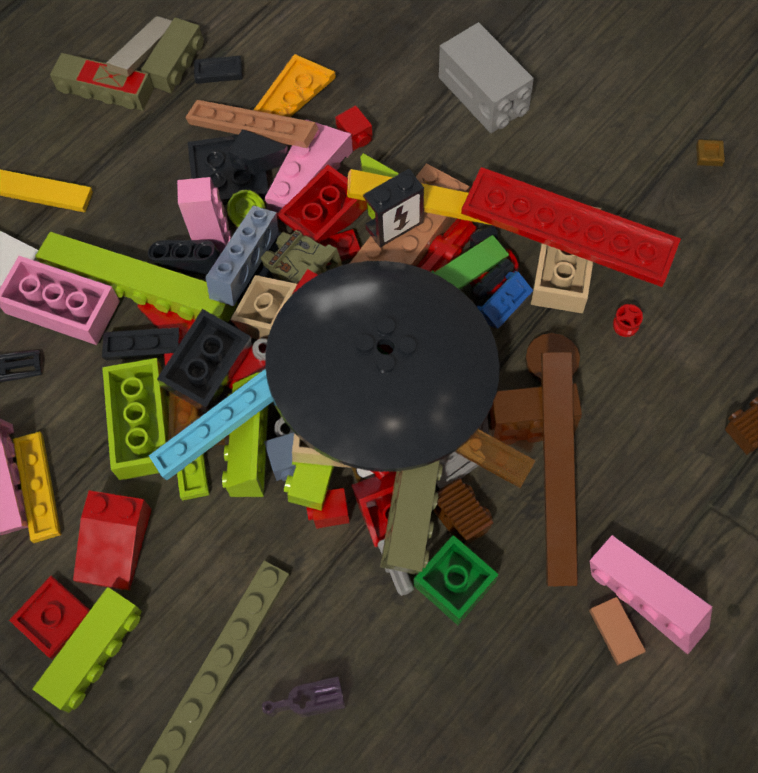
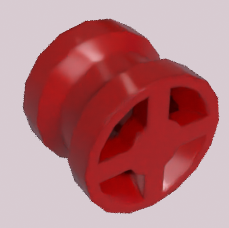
[613,304,643,337]

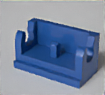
[477,271,533,328]

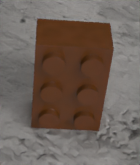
[488,383,582,445]

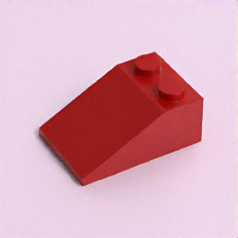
[277,164,367,243]
[73,490,152,591]

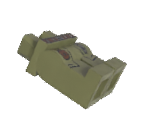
[261,230,342,284]

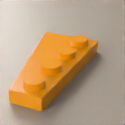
[253,54,336,117]

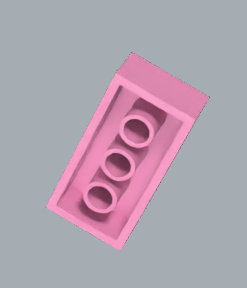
[0,256,120,345]

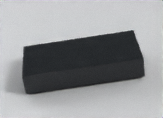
[194,56,243,84]

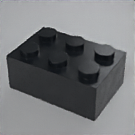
[157,309,252,413]

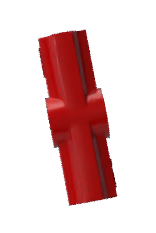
[416,218,477,272]

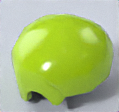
[227,190,266,227]

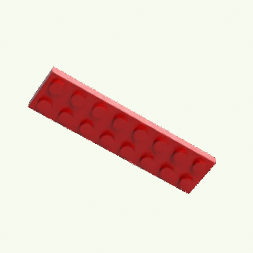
[461,167,681,287]

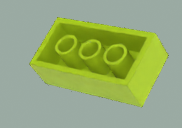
[102,358,171,480]

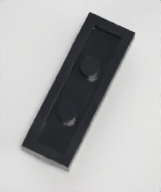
[102,327,183,361]

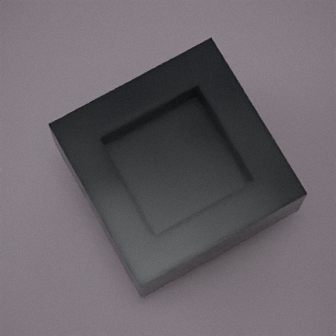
[469,225,498,249]

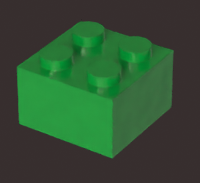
[414,535,499,625]

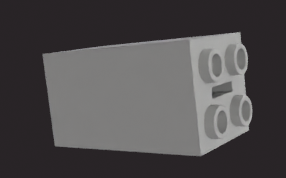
[439,22,534,133]

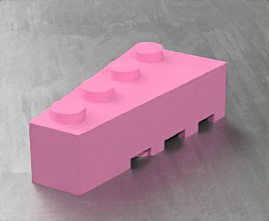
[265,120,353,213]
[590,536,712,654]

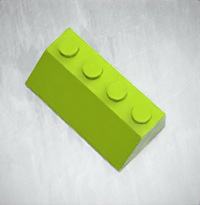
[222,373,268,497]

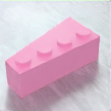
[177,177,232,253]
[0,419,28,536]

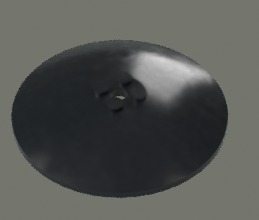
[265,261,499,472]

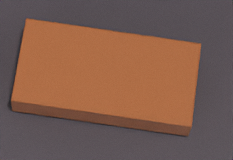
[589,597,646,666]

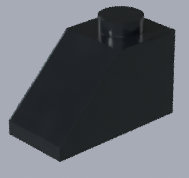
[228,129,288,175]

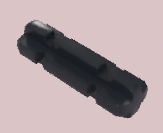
[471,258,514,300]

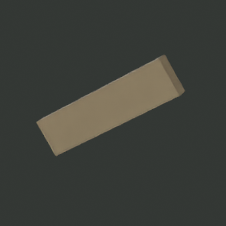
[106,16,172,77]

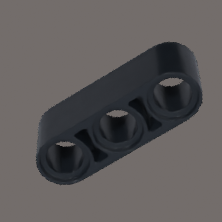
[148,240,221,274]

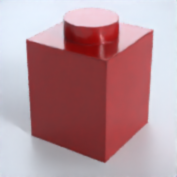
[335,106,373,151]
[306,488,350,529]

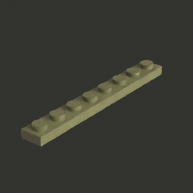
[139,561,290,773]

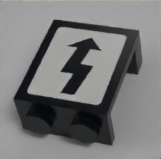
[363,169,424,248]

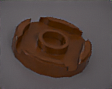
[525,333,580,383]

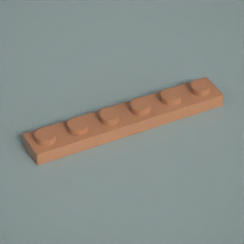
[185,100,318,148]

